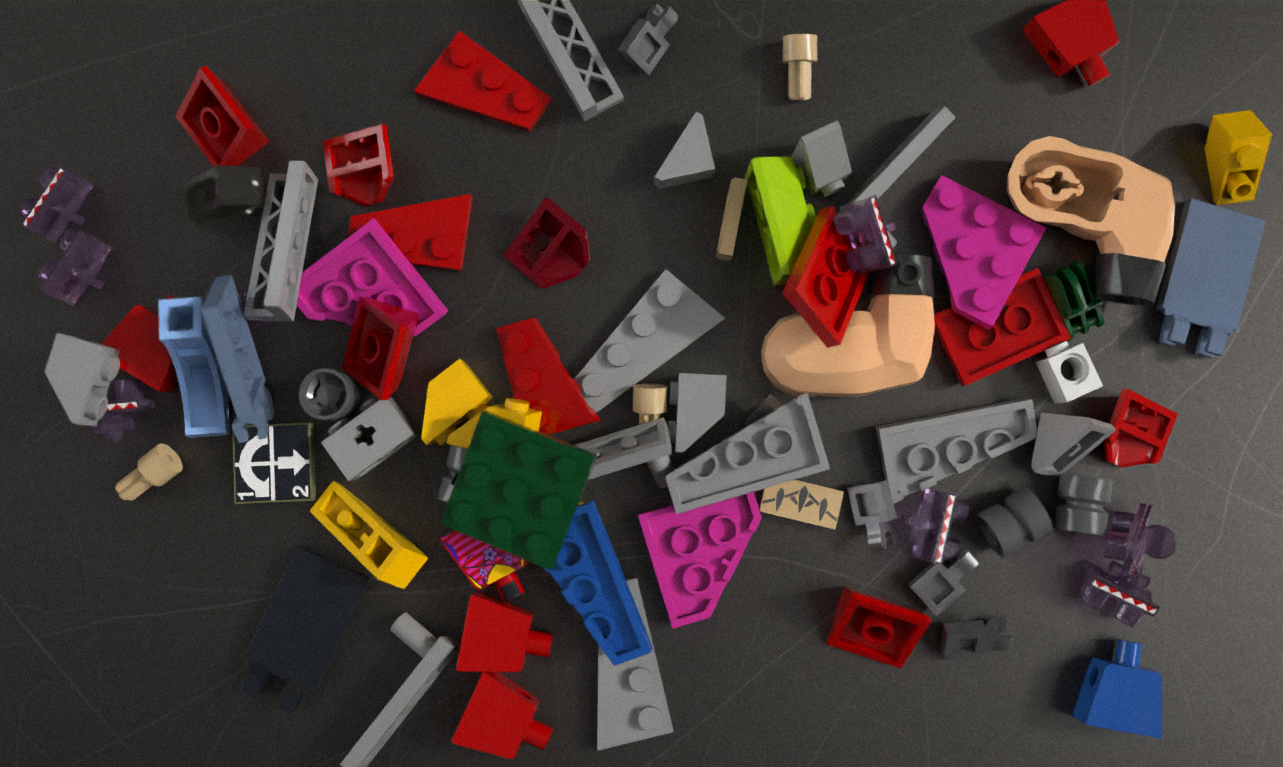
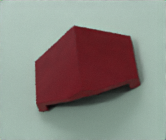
[503,197,590,289]

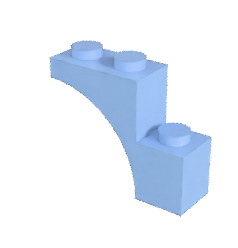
[159,297,230,438]

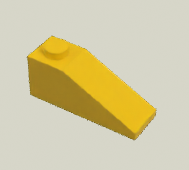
[310,480,428,589]

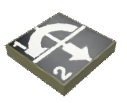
[232,423,316,504]

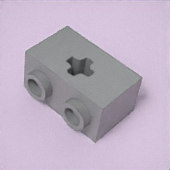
[321,396,420,481]

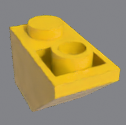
[1205,110,1272,205]
[421,359,493,446]

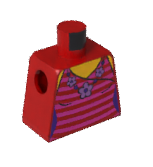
[440,531,530,603]

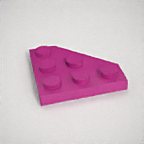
[921,175,1046,330]
[297,218,448,336]
[638,492,762,629]

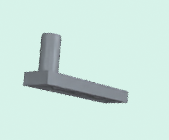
[837,106,956,256]
[574,417,675,488]
[340,612,461,767]

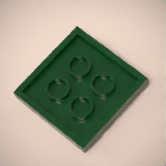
[440,410,597,570]

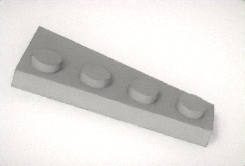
[574,269,725,413]
[665,392,830,514]
[876,397,1037,504]
[597,577,674,751]

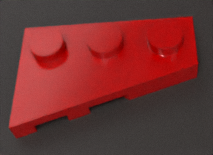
[414,31,552,132]
[348,194,473,272]
[496,318,601,435]

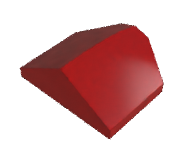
[323,124,394,206]
[1104,388,1178,468]

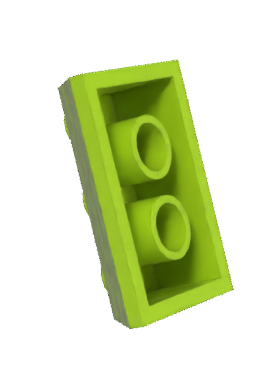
[744,156,816,286]

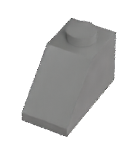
[792,120,852,197]

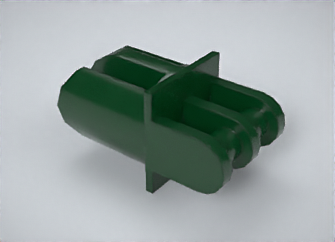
[1044,260,1105,341]

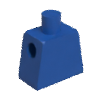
[1073,639,1162,739]

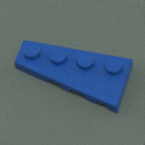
[544,499,653,666]

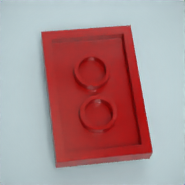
[783,206,874,348]
[934,268,1071,387]

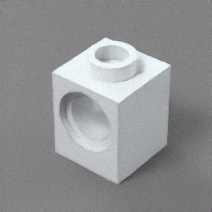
[1035,341,1103,404]

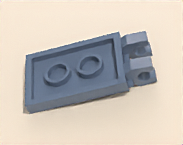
[1156,199,1266,358]
[201,275,275,443]

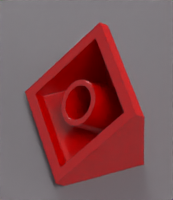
[175,66,270,176]
[341,296,419,400]
[827,586,930,669]

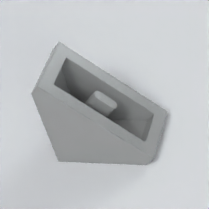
[654,111,715,189]
[1031,412,1116,478]

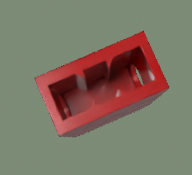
[1022,0,1119,87]
[101,294,178,393]
[456,591,553,672]
[451,672,553,759]

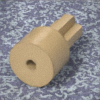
[783,34,817,101]
[633,384,668,425]
[115,443,183,501]

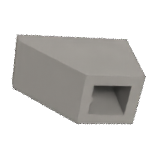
[45,333,120,426]
[668,373,727,452]

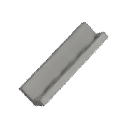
[516,0,624,122]
[244,161,318,322]

